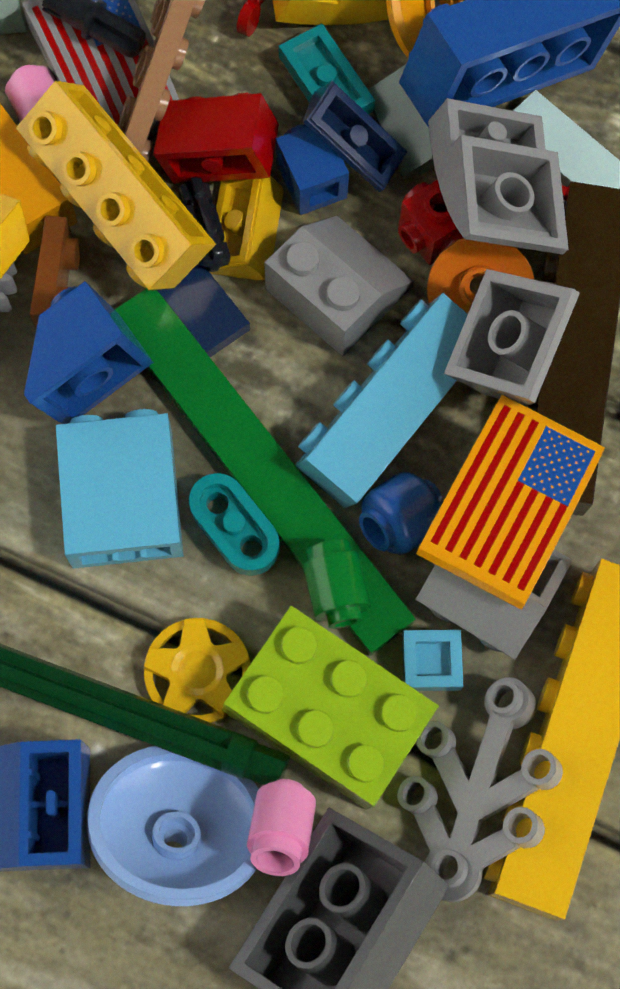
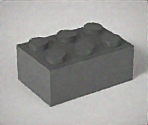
[229,807,449,989]

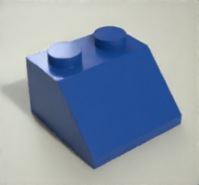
[24,281,154,424]

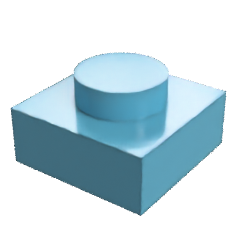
[402,630,463,691]

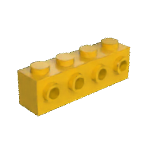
[16,81,216,290]

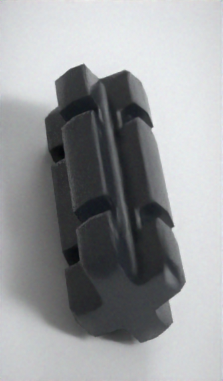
[179,177,230,272]

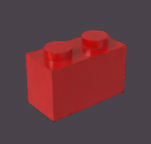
[153,93,279,184]

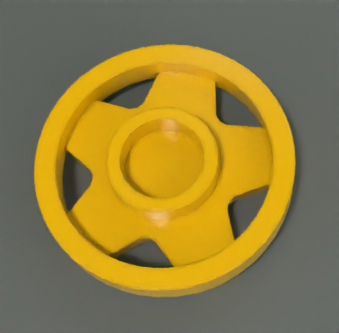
[144,618,251,723]

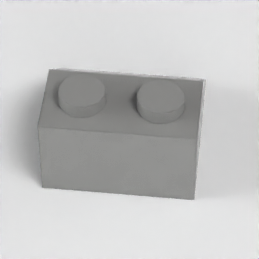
[265,216,415,357]
[444,269,580,406]
[415,549,573,660]

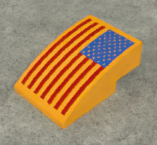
[416,395,605,610]

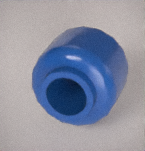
[359,472,443,555]

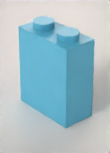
[56,409,184,569]

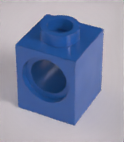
[276,125,349,216]

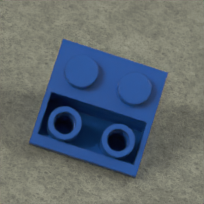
[0,739,90,872]

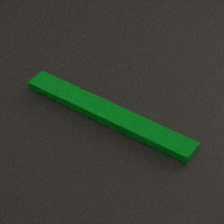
[115,288,416,656]

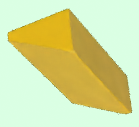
[206,175,284,280]

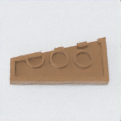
[118,0,205,162]

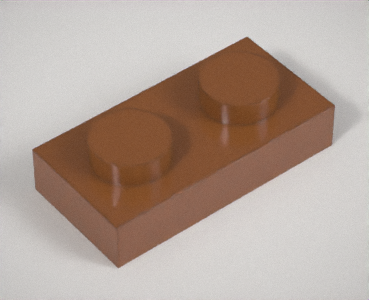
[30,215,80,329]

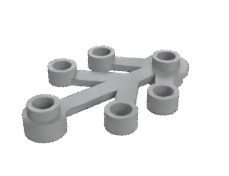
[397,677,563,902]

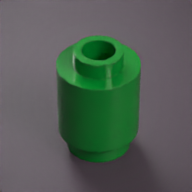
[303,539,371,629]

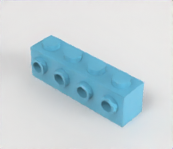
[295,293,468,508]

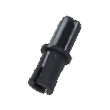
[42,0,146,58]

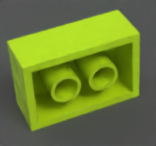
[222,606,439,810]

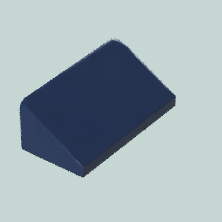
[303,81,408,192]

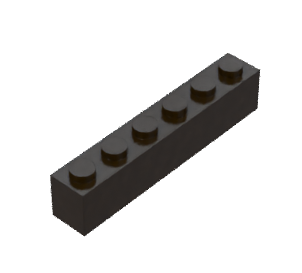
[526,181,620,516]

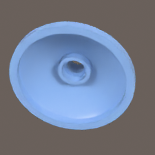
[87,746,259,906]

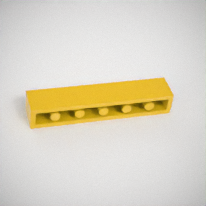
[483,558,620,921]

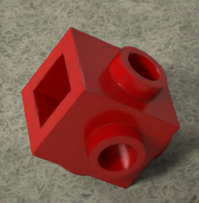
[398,179,463,266]

